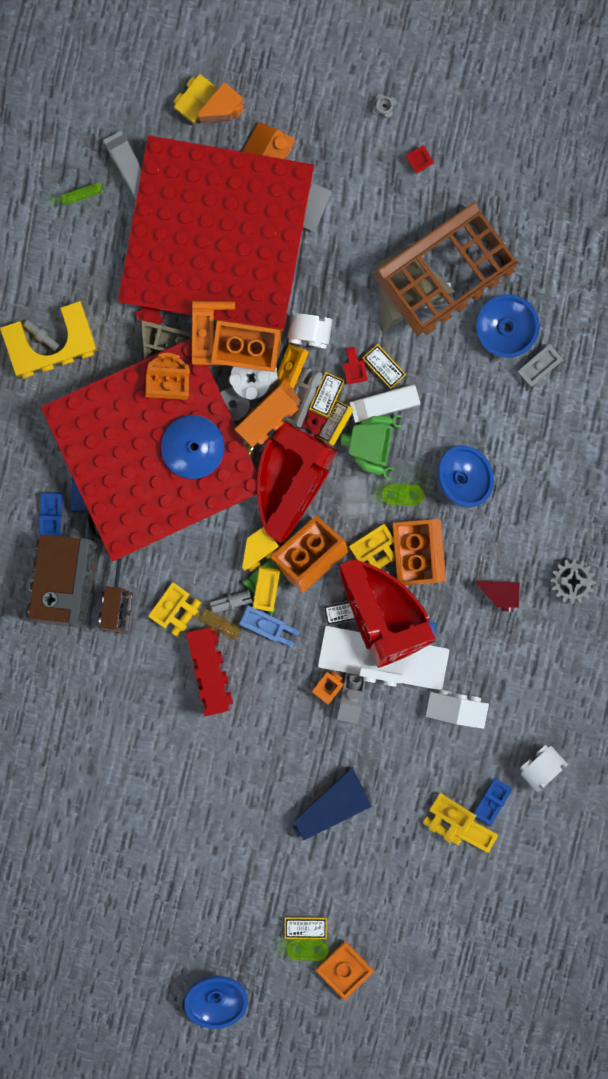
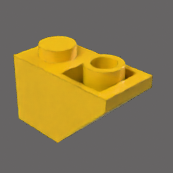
[242,527,279,572]

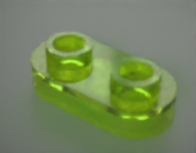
[382,484,424,506]
[286,939,329,961]

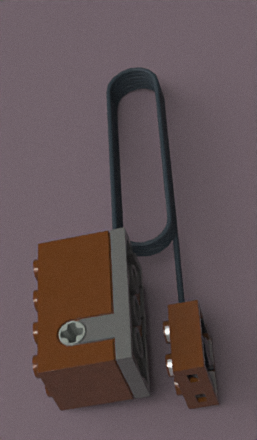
[27,510,133,635]

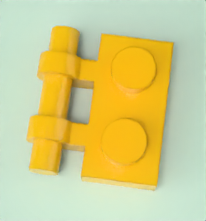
[349,524,396,569]
[148,582,202,637]
[423,793,477,846]

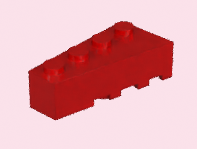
[186,627,233,716]

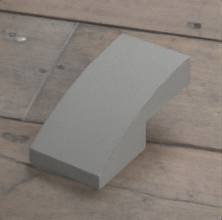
[303,182,333,232]

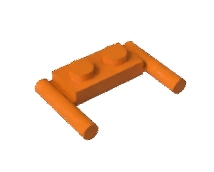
[192,301,235,365]

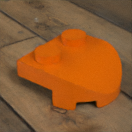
[145,353,190,400]

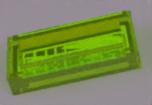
[60,182,103,206]

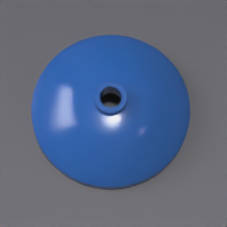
[476,294,540,358]
[161,415,224,479]
[437,445,494,508]
[184,976,248,1029]

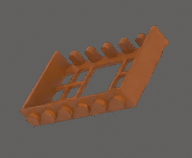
[373,202,519,337]

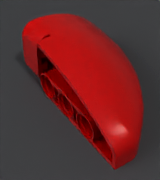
[257,421,338,542]
[339,560,436,668]

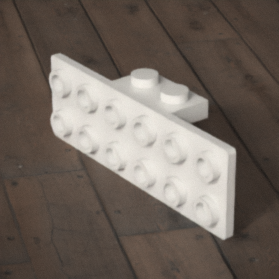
[318,626,449,690]

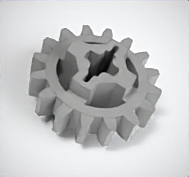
[550,559,596,604]

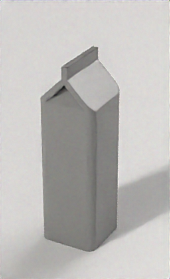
[103,131,142,201]

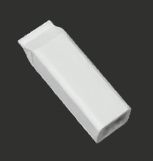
[350,384,420,423]

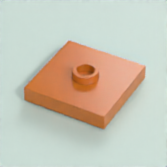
[315,940,375,1001]

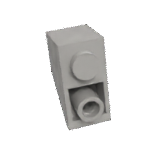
[337,673,366,724]

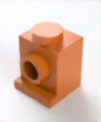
[312,671,344,705]

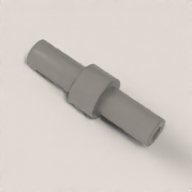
[23,320,60,352]

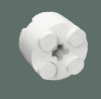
[287,313,333,349]
[229,366,278,399]
[520,745,568,793]

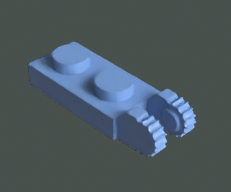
[239,605,300,647]

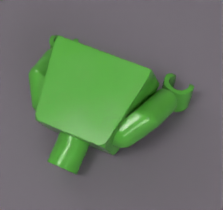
[341,415,403,480]

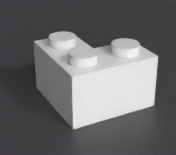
[426,689,489,728]

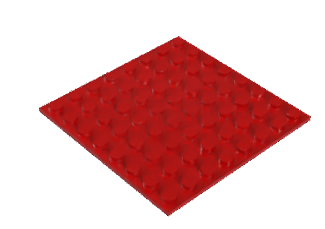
[118,135,314,332]
[40,338,265,562]

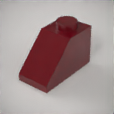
[476,581,520,612]

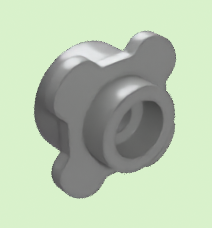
[373,94,396,118]

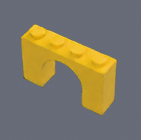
[0,301,98,379]

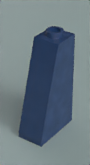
[292,767,372,840]

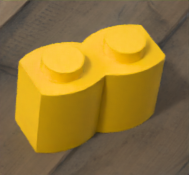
[173,74,219,125]

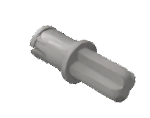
[210,590,253,613]

